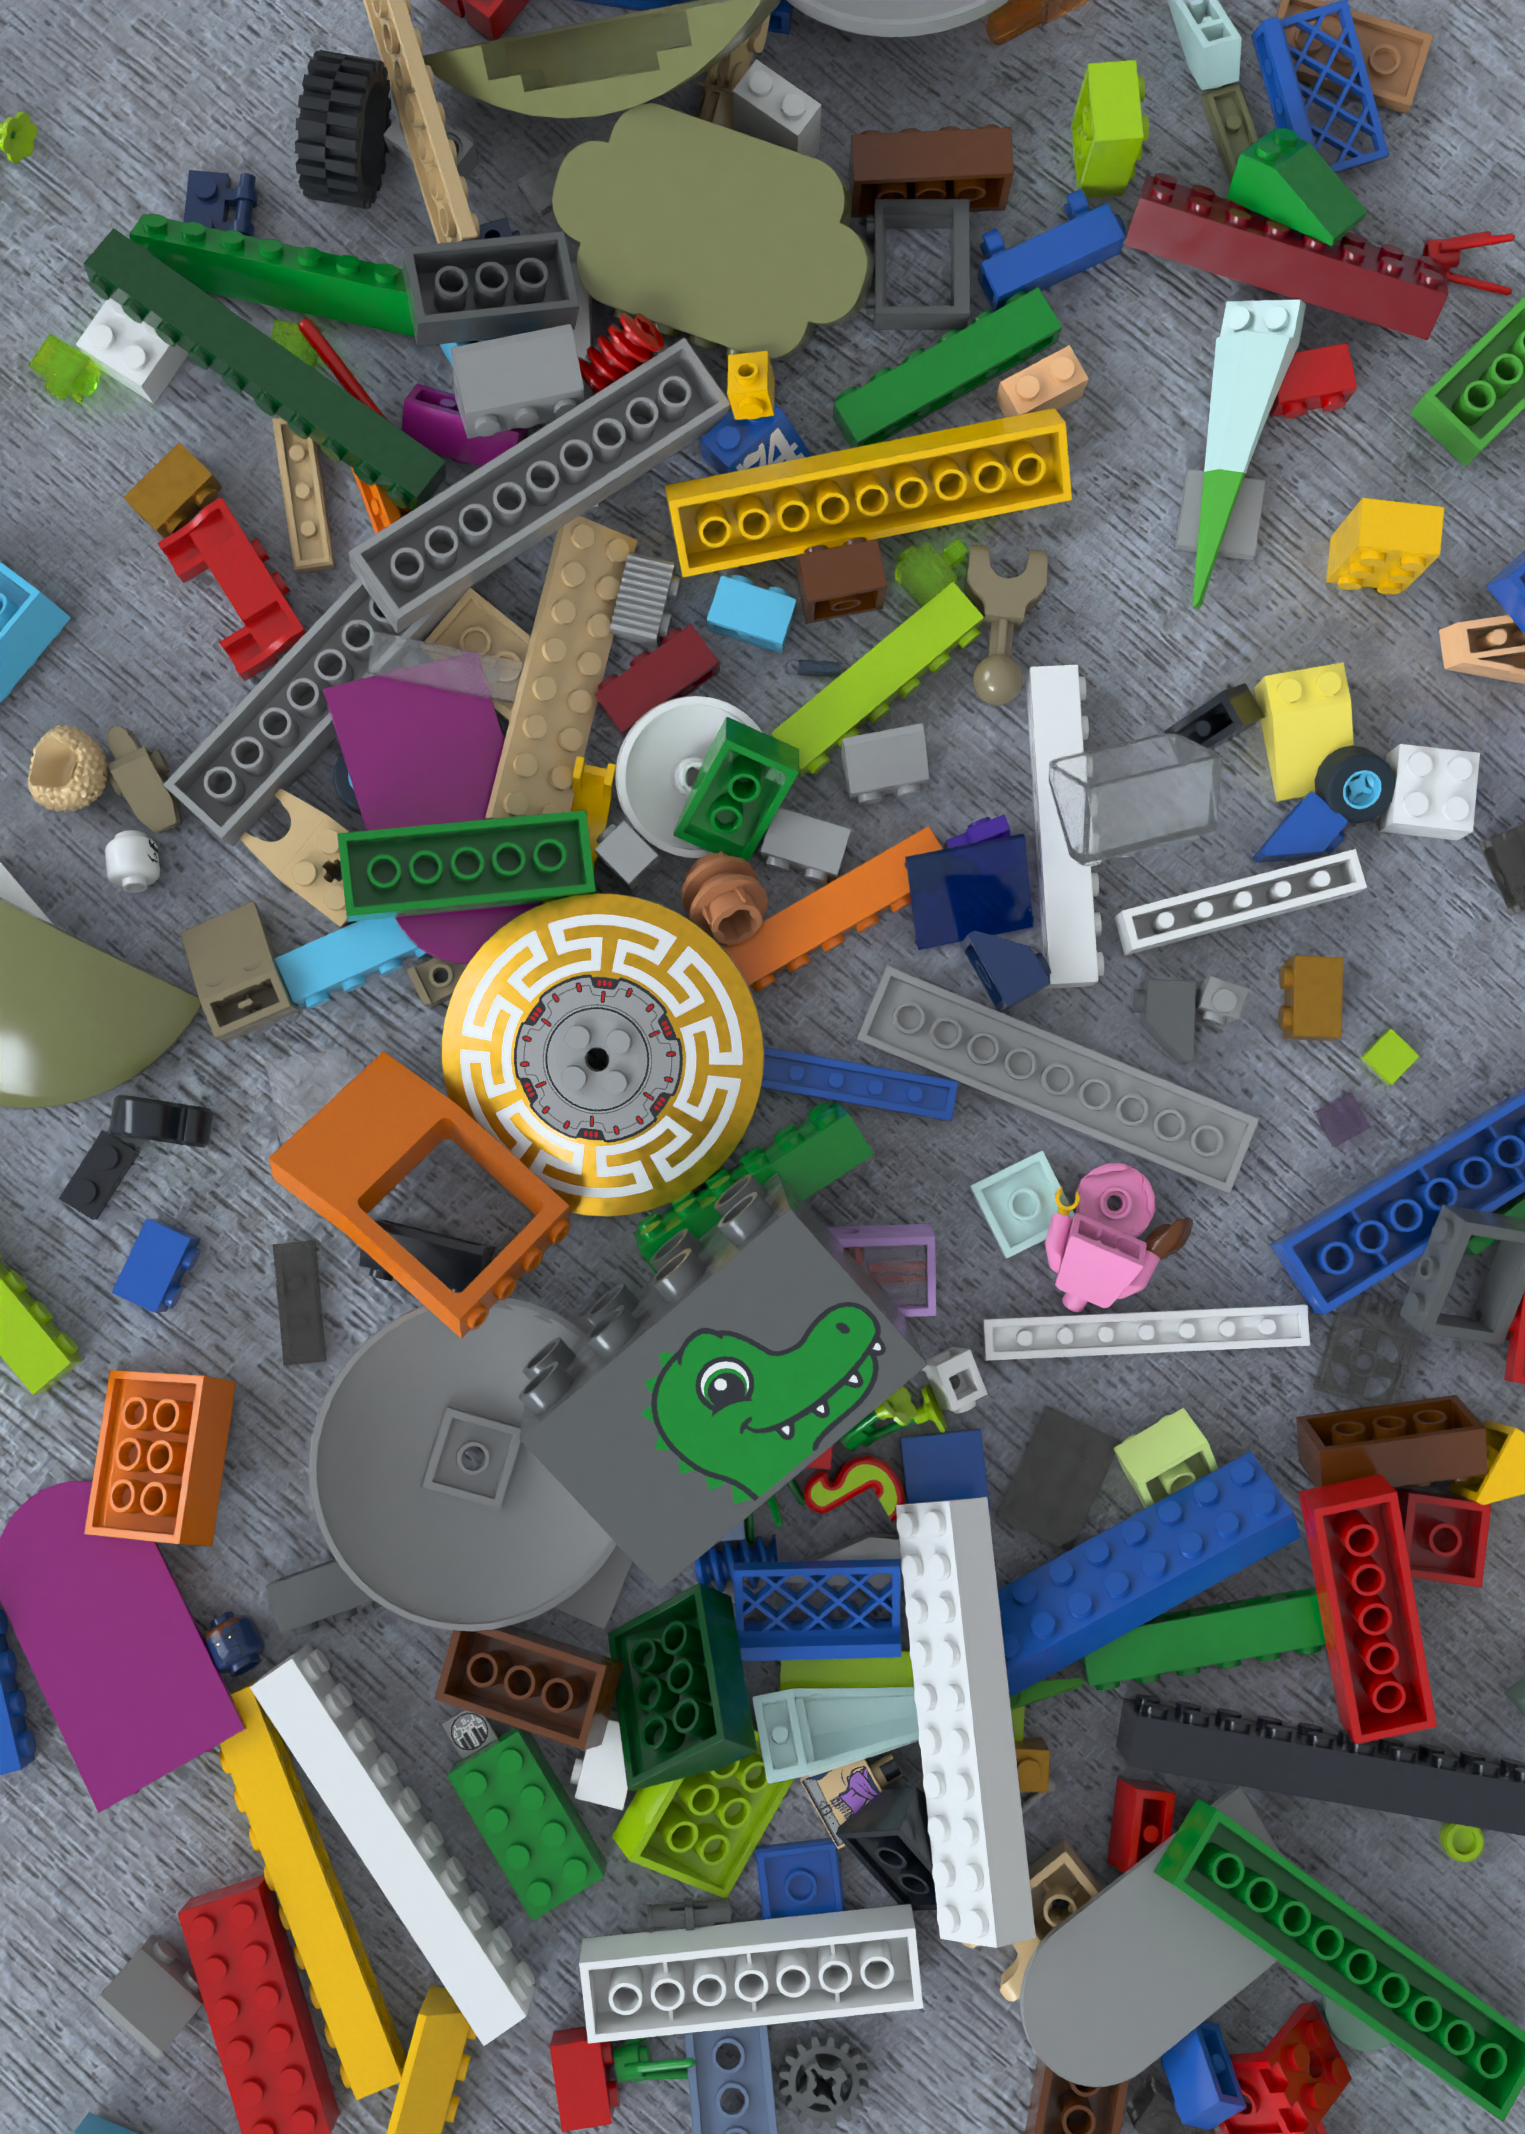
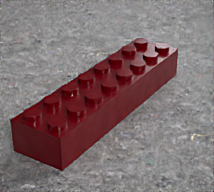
[1124,173,1448,340]

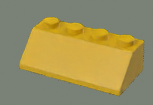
[387,1984,477,2134]

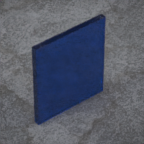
[904,833,1034,950]

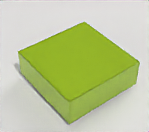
[1360,1028,1420,1085]

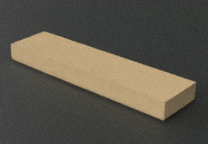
[272,417,336,574]

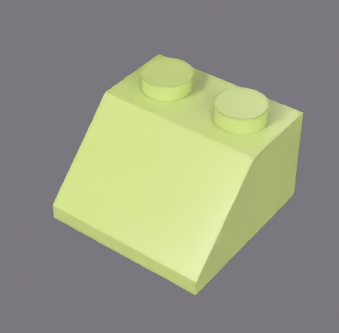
[1113,1408,1219,1509]

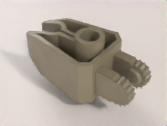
[106,725,181,834]

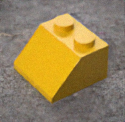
[1448,1420,1525,1505]

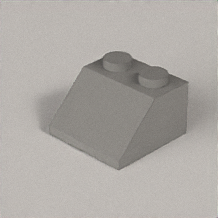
[840,723,929,805]
[94,1935,203,2059]

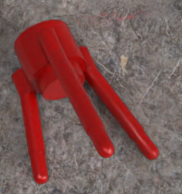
[1422,231,1515,295]

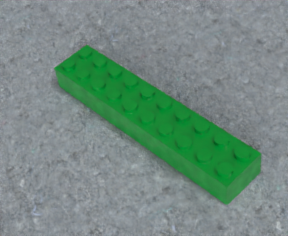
[1153,1799,1525,2122]

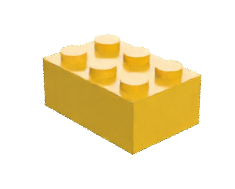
[1326,498,1445,595]

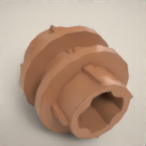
[680,851,768,947]

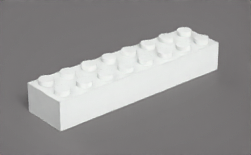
[579,1904,923,2043]

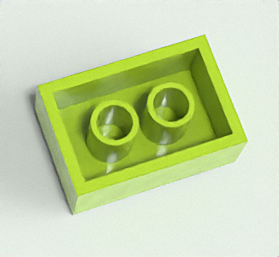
[1071,60,1149,198]

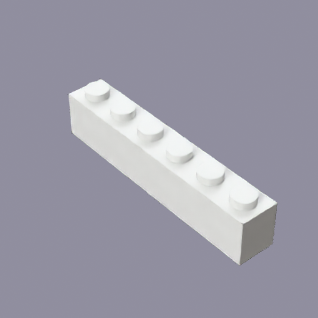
[1114,849,1367,956]

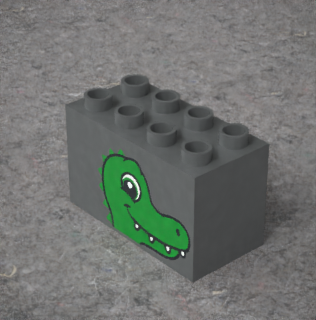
[519,1172,928,1590]

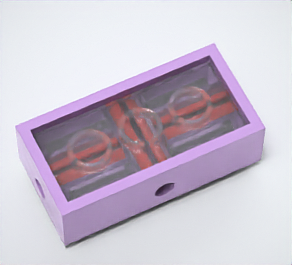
[826,1224,936,1317]

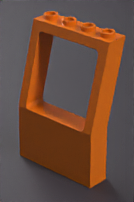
[268,1051,571,1339]

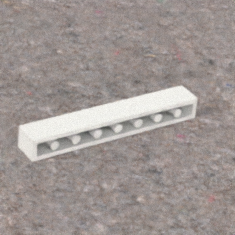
[1025,665,1104,989]

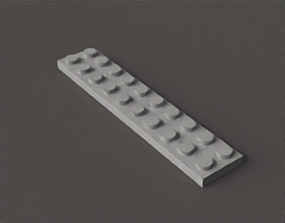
[856,966,1259,1194]

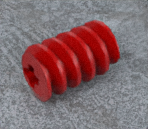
[578,313,664,394]

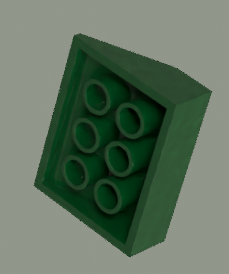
[608,1583,757,1791]

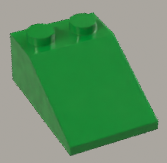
[1226,128,1367,246]
[673,717,799,862]

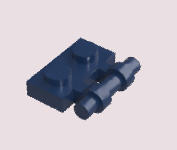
[183,170,258,237]

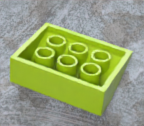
[612,1720,795,1899]

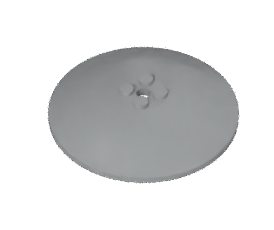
[309,1297,617,1631]

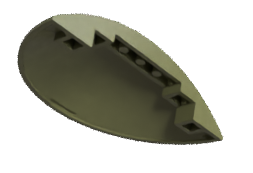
[422,0,781,119]
[0,897,202,1108]

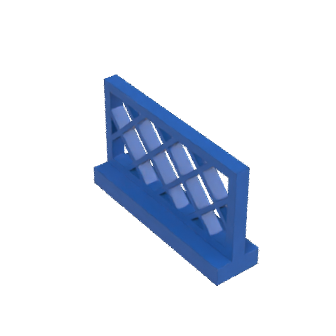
[1251,0,1389,174]
[734,1559,901,1661]

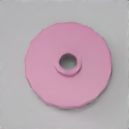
[1074,1163,1155,1238]

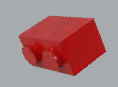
[1270,343,1357,419]
[1107,1778,1176,1873]
[550,2026,620,2132]

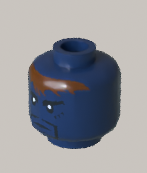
[204,1611,265,1677]

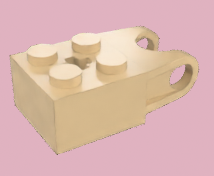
[240,788,357,928]

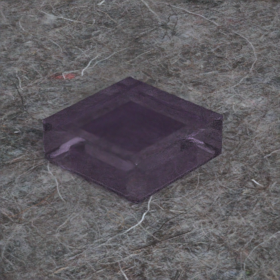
[1313,1092,1371,1147]

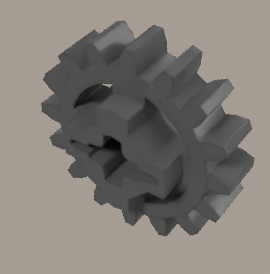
[779,2029,869,2129]

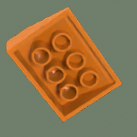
[84,1370,236,1547]

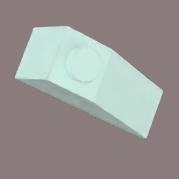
[1167,0,1242,91]

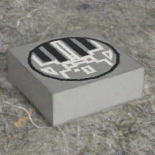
[442,1709,499,1760]

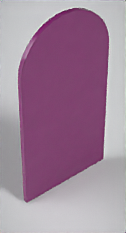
[323,652,544,964]
[0,1481,247,1813]

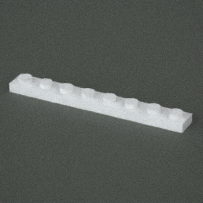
[982,1304,1310,1361]

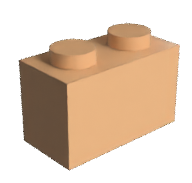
[995,345,1089,418]

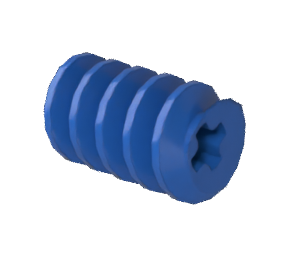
[695,1534,778,1592]

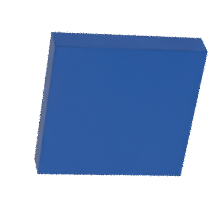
[899,1428,990,1511]
[755,1838,845,1920]

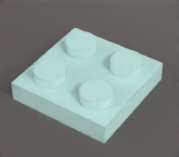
[969,1150,1074,1259]

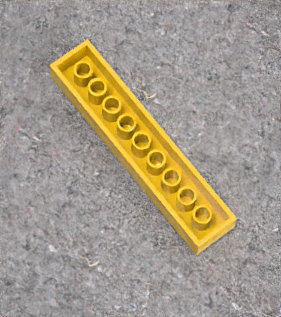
[664,408,1072,578]

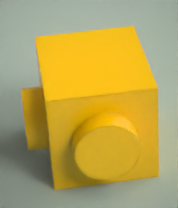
[727,351,775,420]

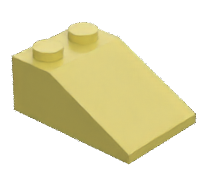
[1254,662,1355,802]

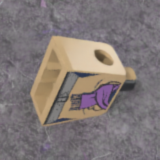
[799,1753,903,1850]

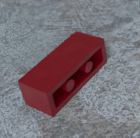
[594,624,720,739]

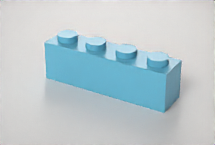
[274,917,431,1009]

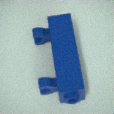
[977,189,1126,312]

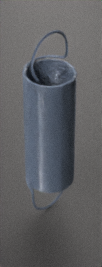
[786,659,851,677]

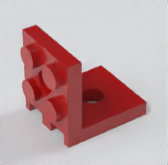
[1219,2002,1352,2134]

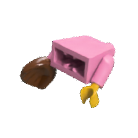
[1045,1186,1193,1312]

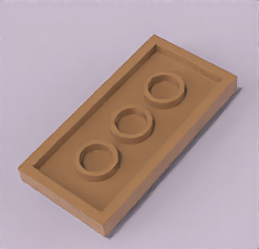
[1259,0,1433,114]

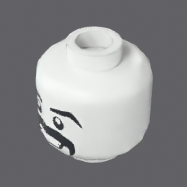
[105,830,160,893]

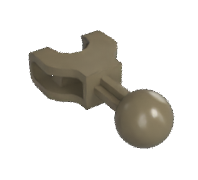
[964,545,1048,706]

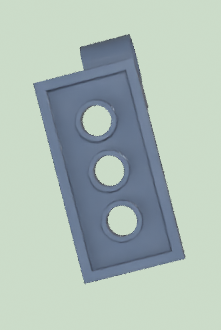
[684,2025,778,2134]

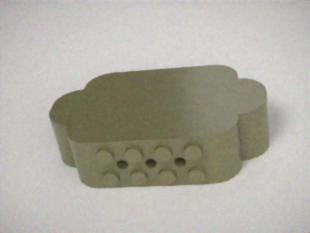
[552,103,874,360]

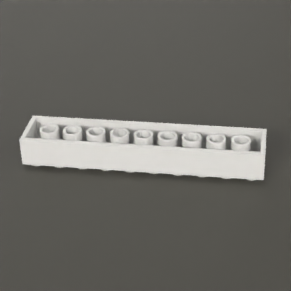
[896,1497,1036,1948]
[250,1643,535,2046]

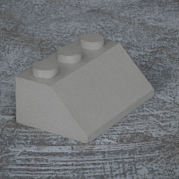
[451,324,584,439]

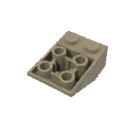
[180,901,300,1042]

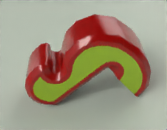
[804,1452,905,1523]

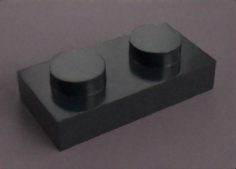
[59,1130,140,1220]

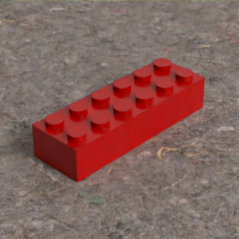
[1299,1474,1437,1745]
[178,1874,340,2134]

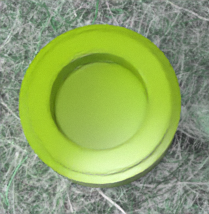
[1439,1822,1485,1862]

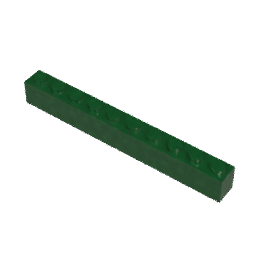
[84,228,446,510]

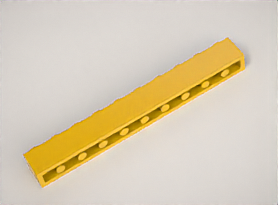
[219,1678,407,2101]

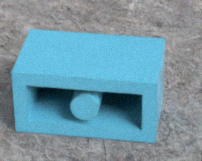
[707,575,797,654]

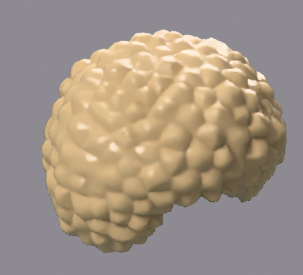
[27,725,109,813]

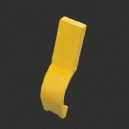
[545,756,616,903]

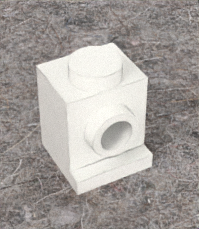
[922,1347,988,1414]

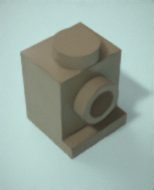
[406,957,468,1009]

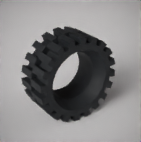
[295,50,392,209]

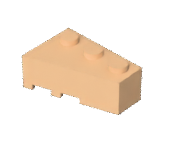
[1439,615,1525,685]

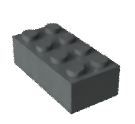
[402,231,579,347]

